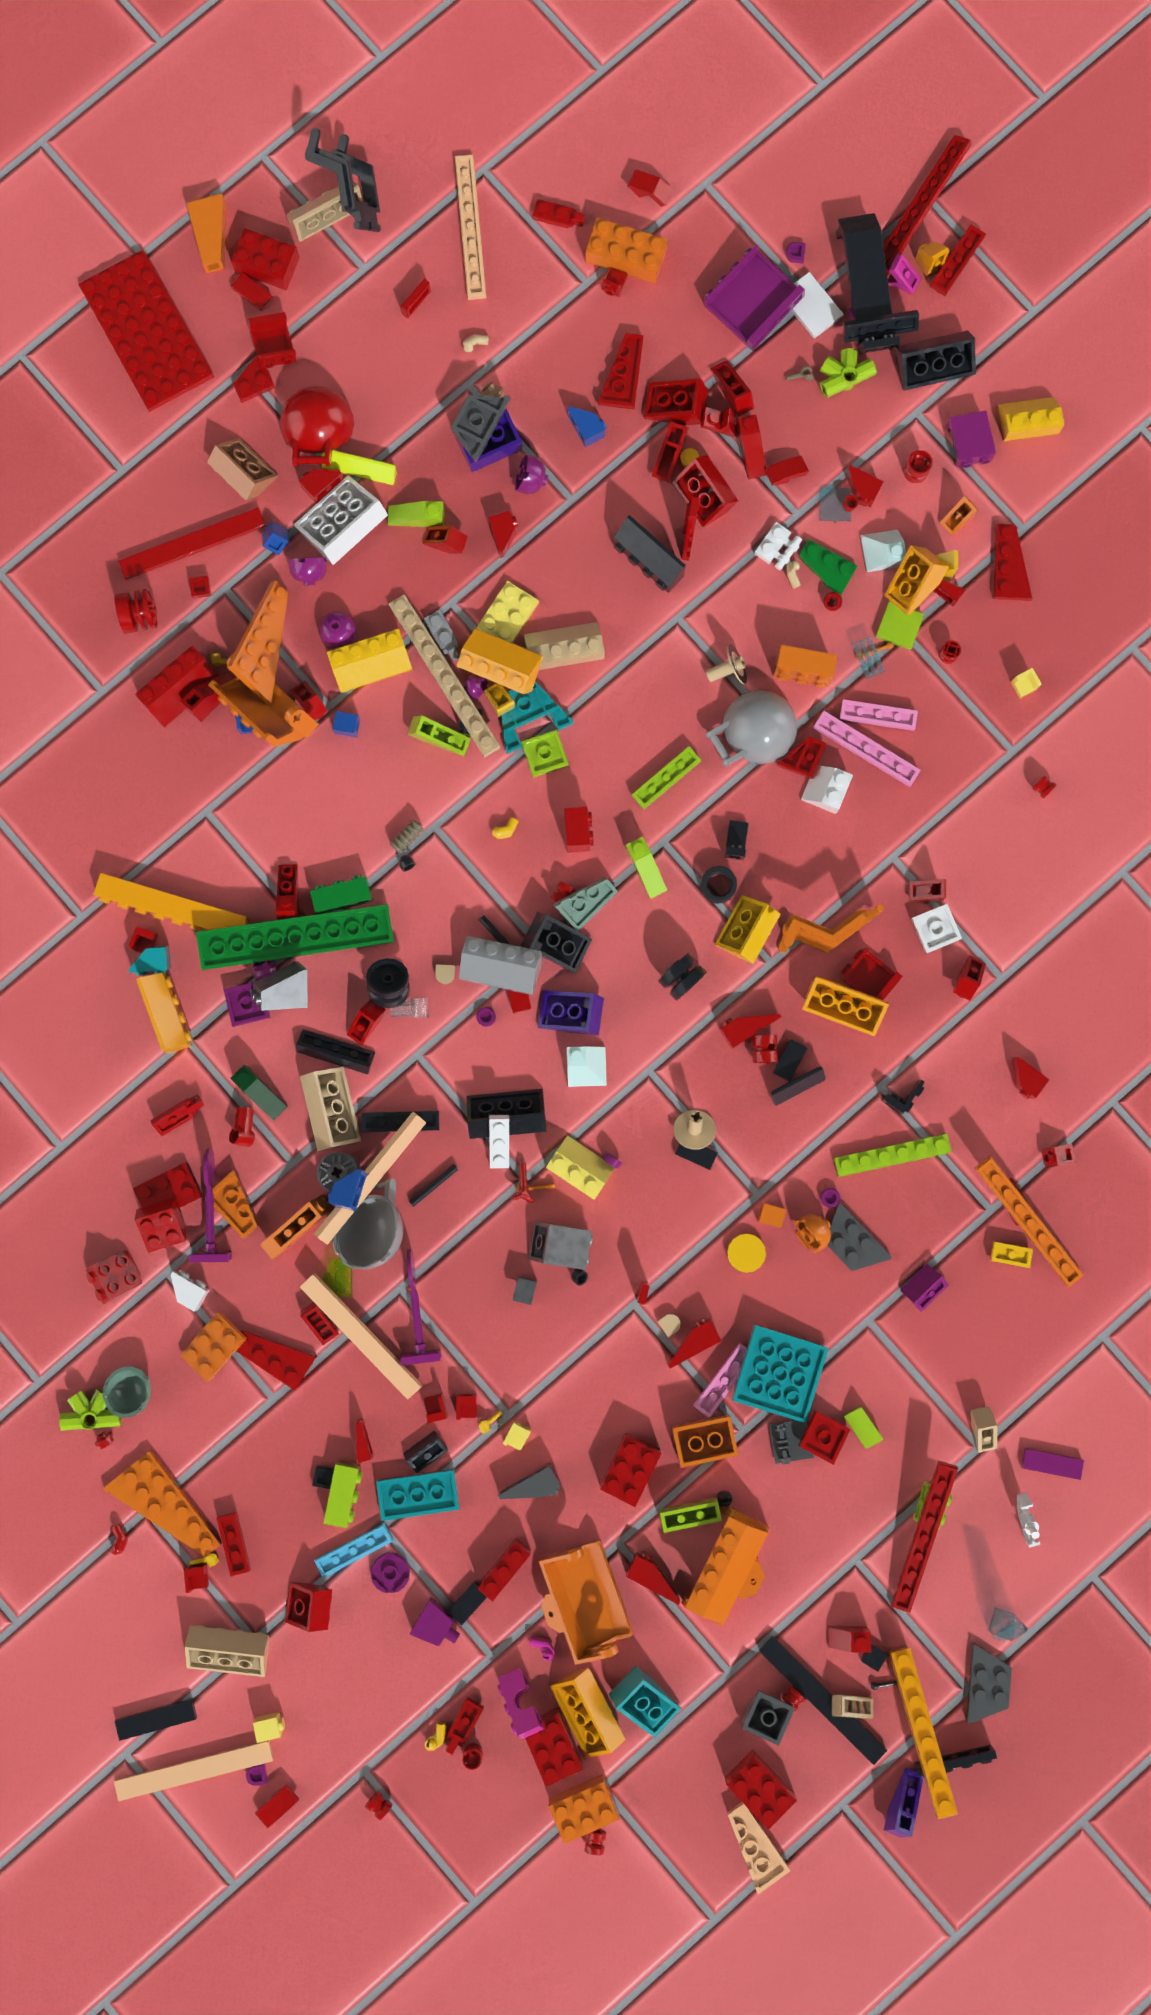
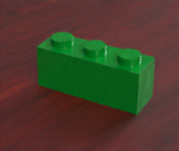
[310,875,373,914]

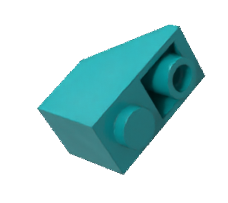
[129,946,171,976]

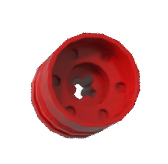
[114,588,158,634]

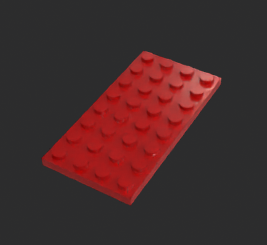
[78,250,214,412]

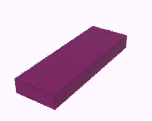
[1021,1448,1084,1480]

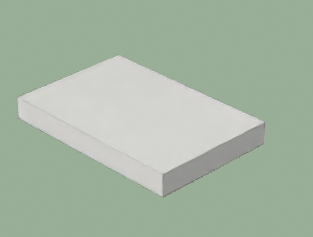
[791,272,844,339]

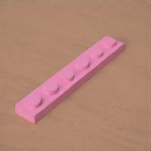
[813,711,921,787]

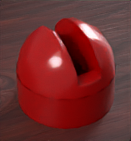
[842,495,859,512]

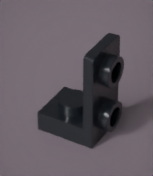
[724,820,748,860]
[881,1080,925,1114]

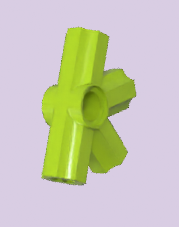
[819,348,877,398]
[59,1389,122,1431]

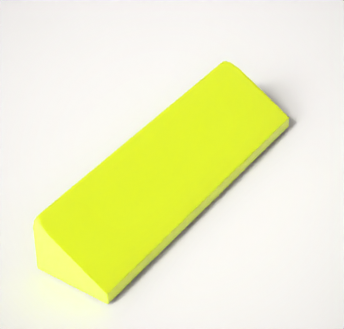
[322,450,397,485]

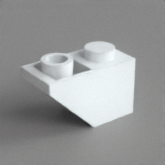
[171,1270,209,1311]

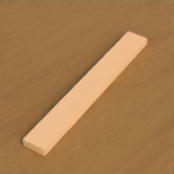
[455,154,486,300]
[314,1112,426,1245]
[300,1273,422,1400]
[114,1740,274,1801]

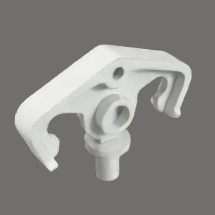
[1017,1492,1040,1547]

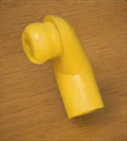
[424,1722,446,1751]

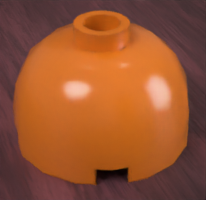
[793,1214,831,1254]

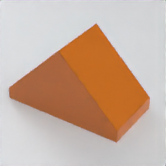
[940,495,978,536]

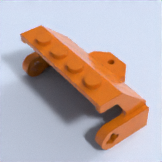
[208,653,319,747]
[681,1506,769,1626]
[539,1539,634,1665]

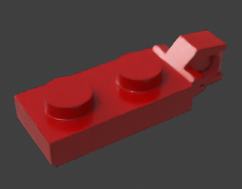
[532,199,585,229]
[150,1094,204,1136]
[446,1697,484,1755]

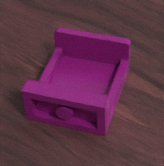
[946,410,996,468]

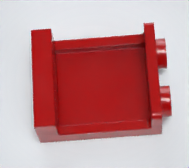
[248,312,296,368]
[840,947,903,1000]

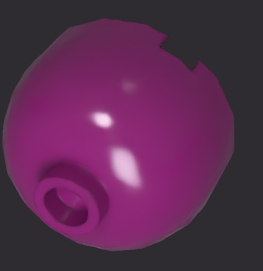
[515,454,548,494]
[288,558,327,586]
[319,611,357,650]

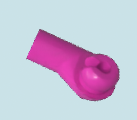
[529,1636,555,1661]

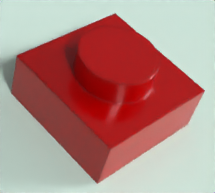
[189,576,212,599]

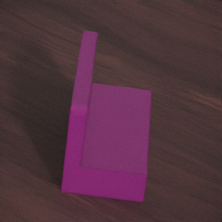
[900,1264,948,1312]

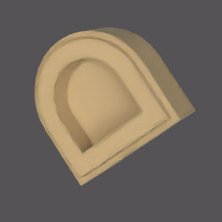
[435,964,455,985]
[657,1314,681,1338]

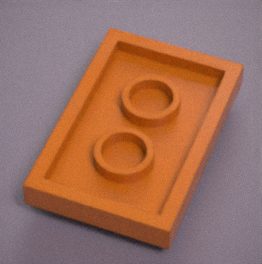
[180,1312,247,1382]

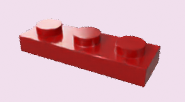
[216,1512,251,1577]

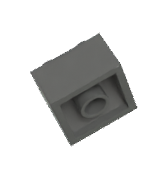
[740,1690,795,1746]

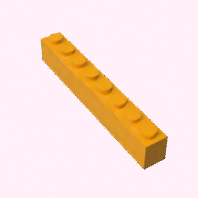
[93,873,250,931]
[888,1646,958,1819]

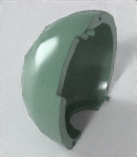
[103,1366,151,1418]

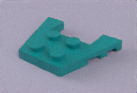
[502,681,574,755]

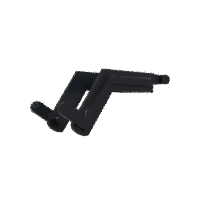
[305,128,381,232]

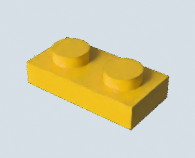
[990,1242,1033,1268]

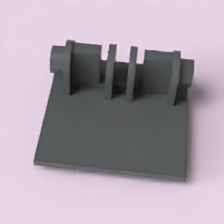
[769,1419,814,1464]

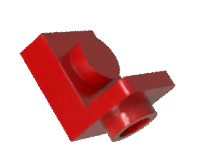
[602,267,628,297]
[1042,1144,1076,1168]

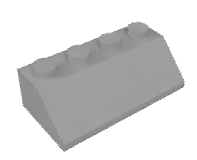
[459,936,543,995]

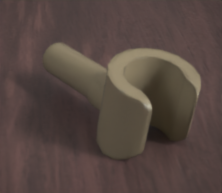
[786,366,814,381]

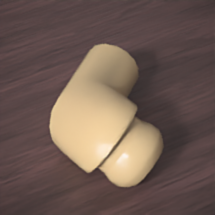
[463,334,489,352]
[786,560,801,589]

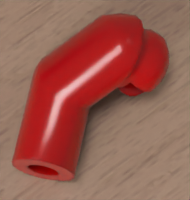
[110,1524,128,1555]

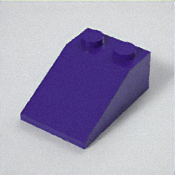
[538,990,604,1035]

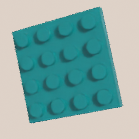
[731,1324,829,1423]

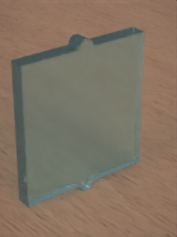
[820,486,851,523]

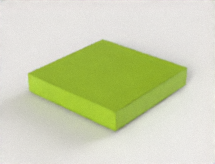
[876,601,924,650]
[521,729,569,778]

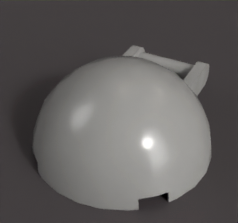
[706,689,797,767]
[332,1178,403,1270]

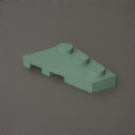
[552,877,618,931]

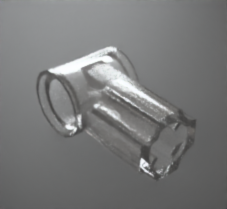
[390,998,429,1018]

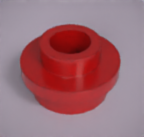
[824,592,843,611]
[95,1431,114,1449]

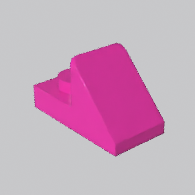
[888,254,921,294]

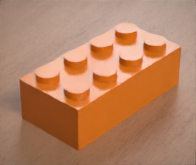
[586,218,668,284]

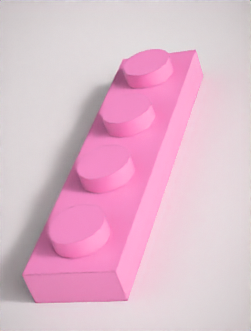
[839,699,918,731]
[693,1342,747,1418]

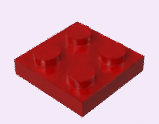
[798,1411,851,1465]

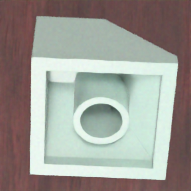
[860,530,906,572]
[567,1046,607,1087]

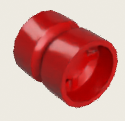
[904,450,933,483]
[752,1035,778,1063]

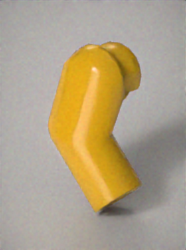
[492,817,519,839]

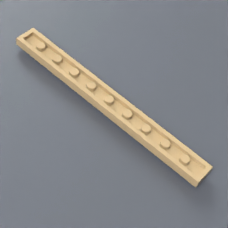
[388,594,500,758]

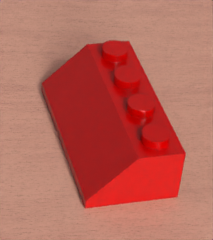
[135,645,219,728]

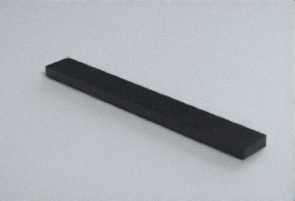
[759,1636,887,1765]

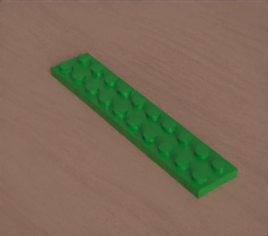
[196,904,394,971]

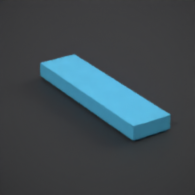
[314,1523,393,1578]

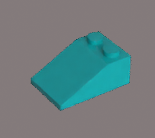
[609,1666,682,1738]

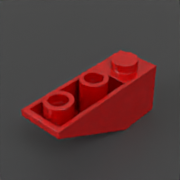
[180,671,235,722]
[275,864,299,920]

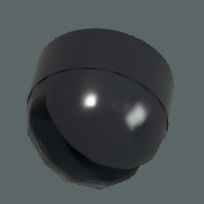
[399,855,416,872]
[571,1269,588,1286]
[716,1490,732,1507]

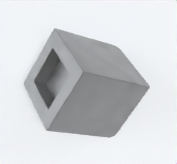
[512,1277,537,1305]

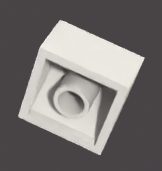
[801,765,853,814]

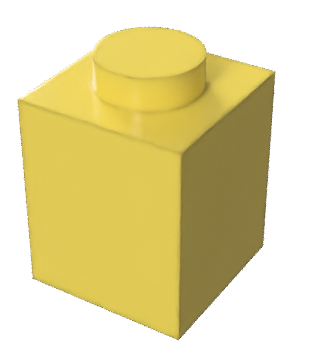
[253,1712,285,1743]

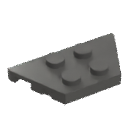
[451,395,510,462]
[827,1203,892,1271]
[966,1643,1012,1723]

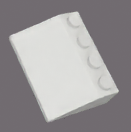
[294,475,388,565]

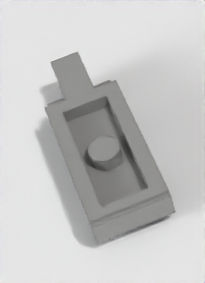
[424,610,459,662]

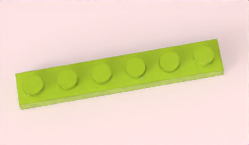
[834,1134,952,1177]

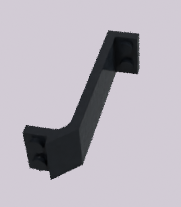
[836,213,900,355]

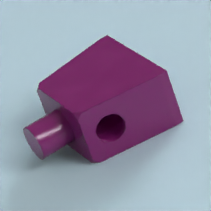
[410,1597,460,1646]

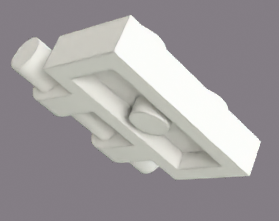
[754,522,802,570]

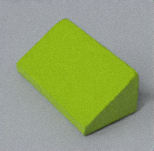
[844,1405,884,1449]

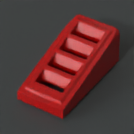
[933,580,966,606]
[300,1302,339,1345]
[356,1419,374,1464]

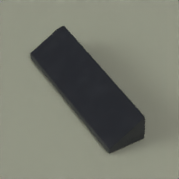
[296,1030,375,1074]

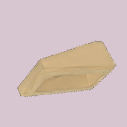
[832,1695,873,1719]

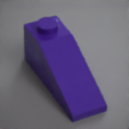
[883,1768,924,1838]

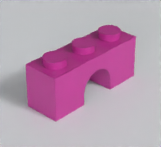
[497,1668,544,1739]

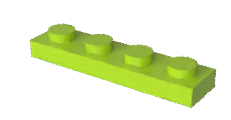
[631,746,701,810]

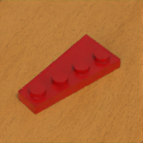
[598,333,644,410]
[682,497,700,561]
[993,524,1033,601]
[236,1330,317,1391]

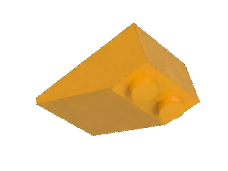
[884,545,949,615]

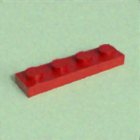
[930,224,986,296]

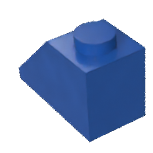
[567,407,606,447]
[328,1169,367,1212]

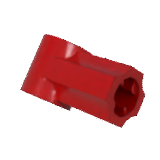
[229,1107,255,1147]

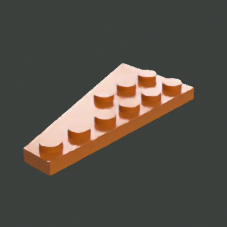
[227,580,288,704]
[102,1450,222,1557]

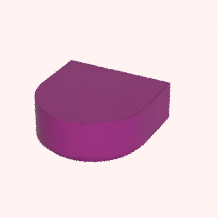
[786,242,806,264]
[246,1763,268,1786]

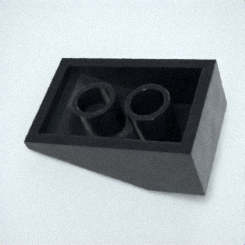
[521,912,592,973]

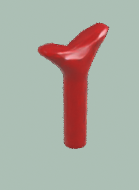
[512,1162,535,1203]

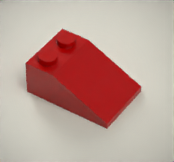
[643,378,708,425]

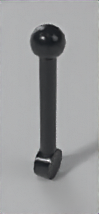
[871,1681,898,1690]

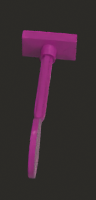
[189,1148,232,1263]
[401,1249,442,1365]

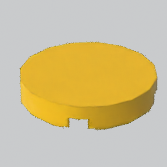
[727,1233,766,1273]

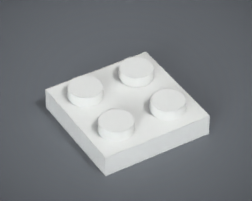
[911,904,962,954]

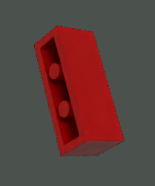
[477,1538,531,1602]

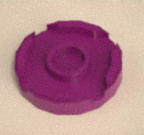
[371,1552,410,1593]

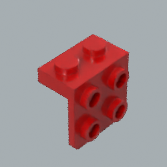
[86,1250,142,1304]

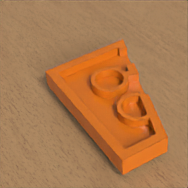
[213,1170,259,1239]

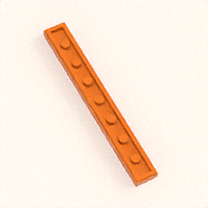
[974,1156,1083,1287]

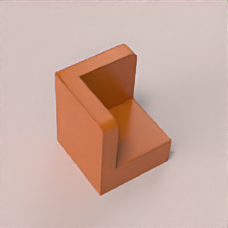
[757,1203,786,1228]

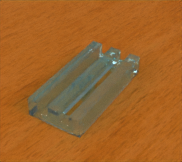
[852,636,885,680]

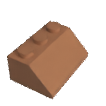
[207,437,278,501]

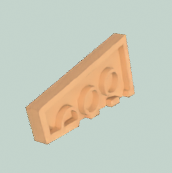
[727,1802,790,1894]

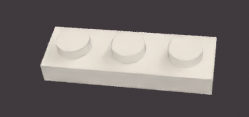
[489,1115,509,1168]

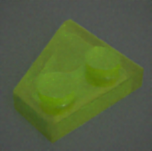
[321,1258,353,1297]

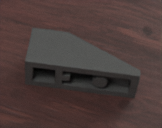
[498,1463,561,1499]

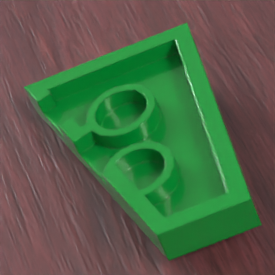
[798,539,857,595]

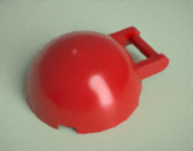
[280,386,354,466]

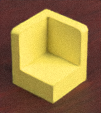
[1011,668,1041,698]
[503,1420,531,1450]

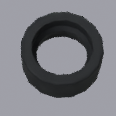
[700,866,737,904]

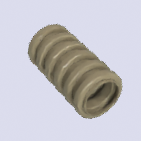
[390,819,424,854]

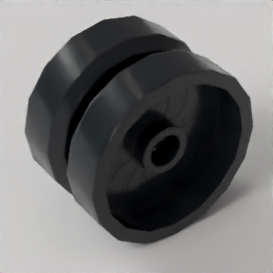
[658,953,707,1001]
[366,958,410,1008]

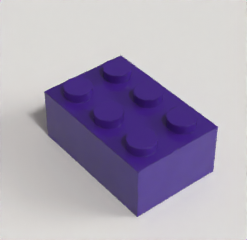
[456,409,522,472]

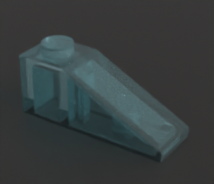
[988,1607,1028,1642]

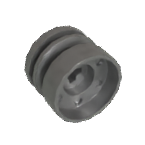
[317,1152,361,1191]

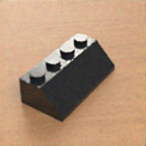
[896,330,976,391]
[613,515,686,593]
[466,1089,547,1139]

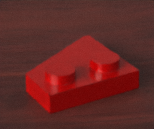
[233,357,275,403]
[778,736,826,779]

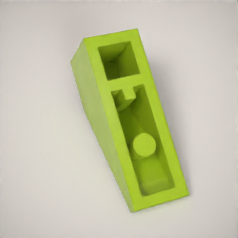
[388,501,445,527]
[407,715,471,756]
[625,837,667,899]

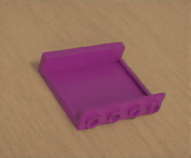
[704,244,805,351]

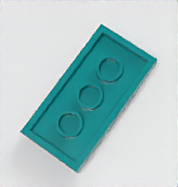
[376,1469,460,1521]

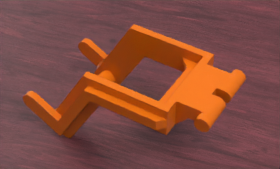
[778,904,884,953]

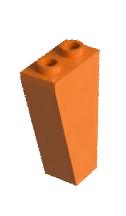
[186,194,227,274]
[260,1194,334,1260]

